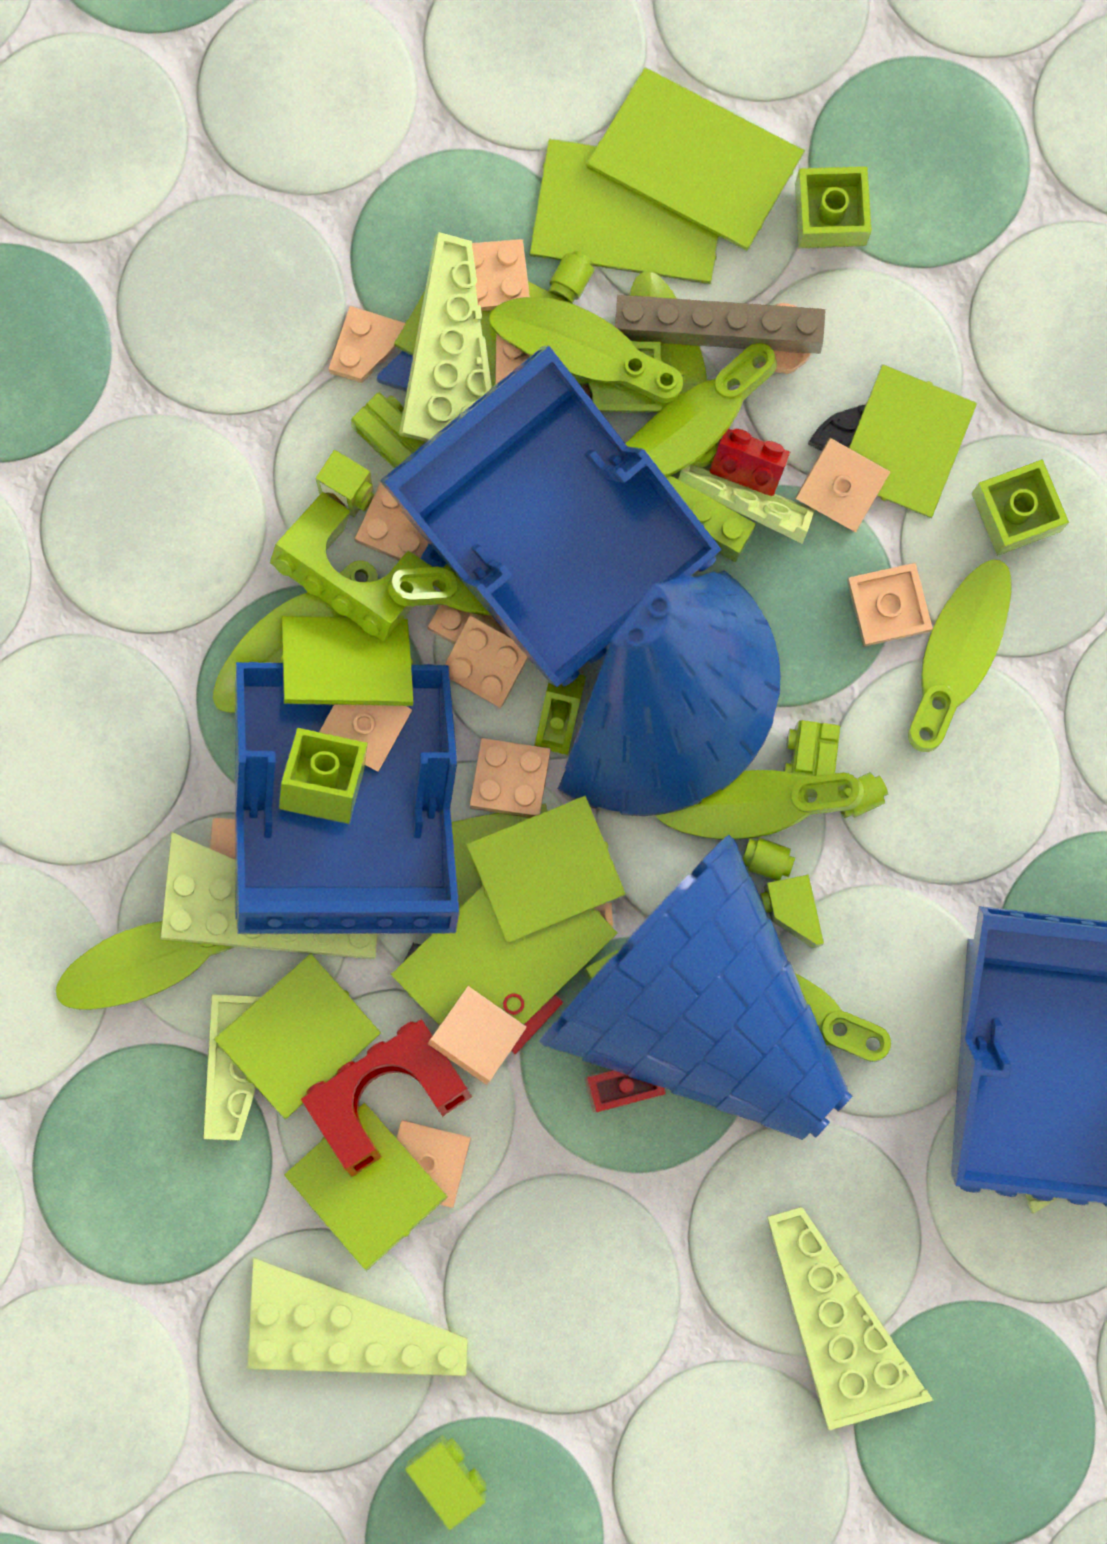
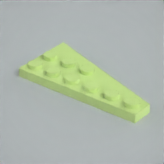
[399,232,492,442]
[160,832,377,959]
[767,1207,933,1430]
[248,1257,468,1376]

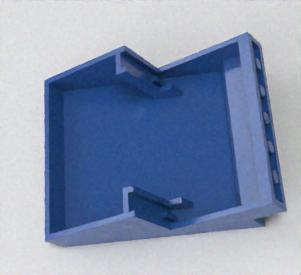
[380,346,722,687]
[235,662,459,934]
[951,906,1107,1207]

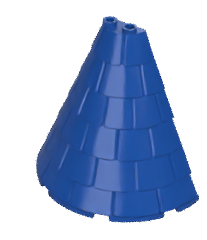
[557,570,781,816]
[539,835,852,1140]

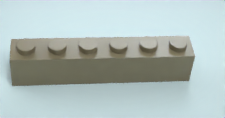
[615,295,826,354]

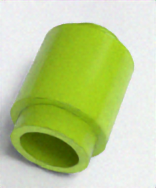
[548,251,595,304]
[840,772,888,818]
[742,837,795,881]

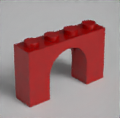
[301,1019,472,1177]

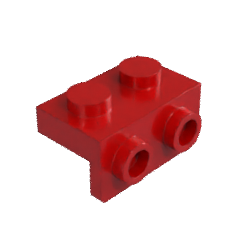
[710,428,790,496]

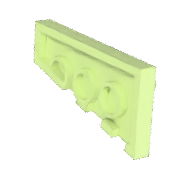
[678,465,815,544]
[203,994,261,1141]

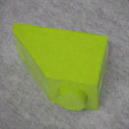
[534,674,586,755]
[760,874,824,948]

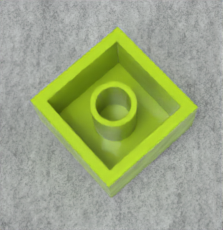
[795,166,872,248]
[971,459,1069,556]
[279,728,368,824]
[405,1435,487,1531]

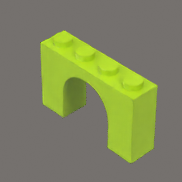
[270,492,432,642]

